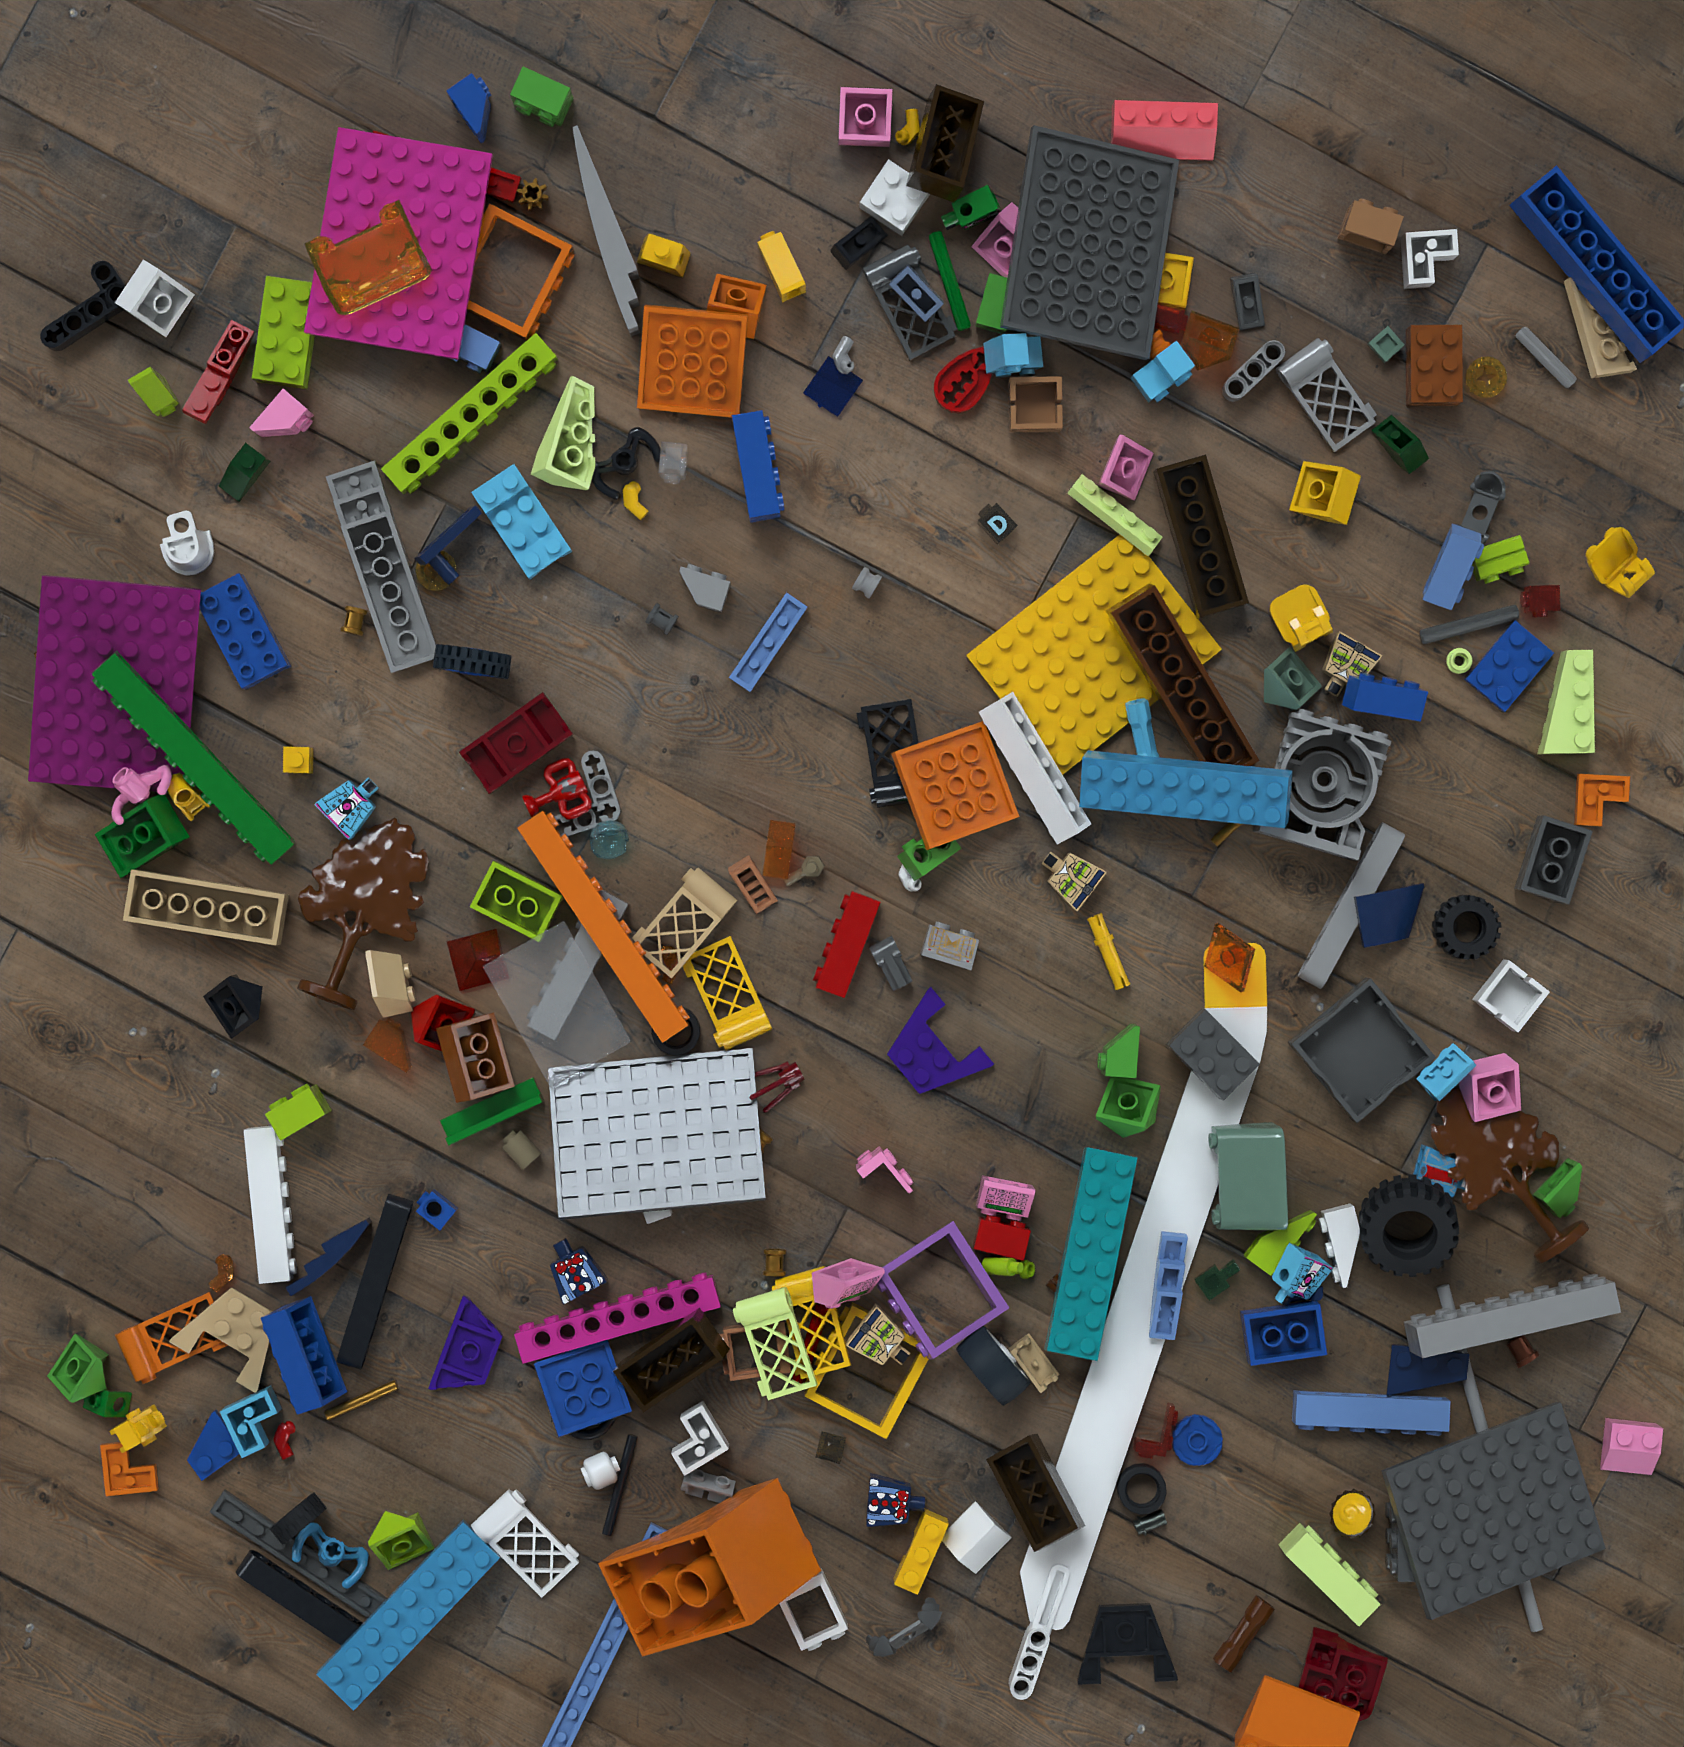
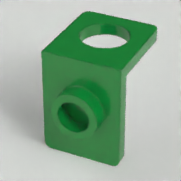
[83,1389,132,1417]

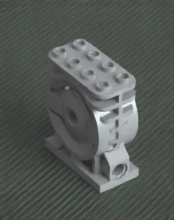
[1253,709,1392,860]

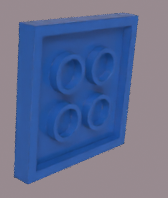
[534,1340,632,1438]

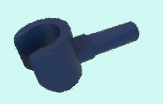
[1291,1286,1323,1302]

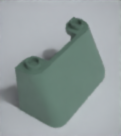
[1208,1122,1288,1230]

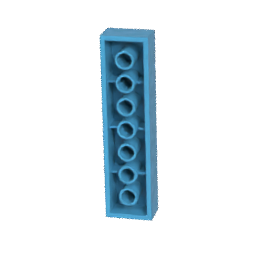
[1079,750,1293,828]
[316,1519,500,1711]

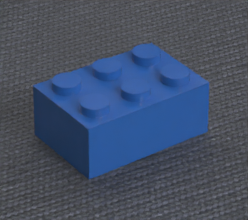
[1240,1301,1327,1366]

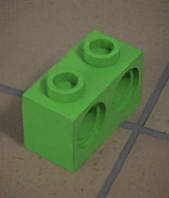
[897,838,961,881]

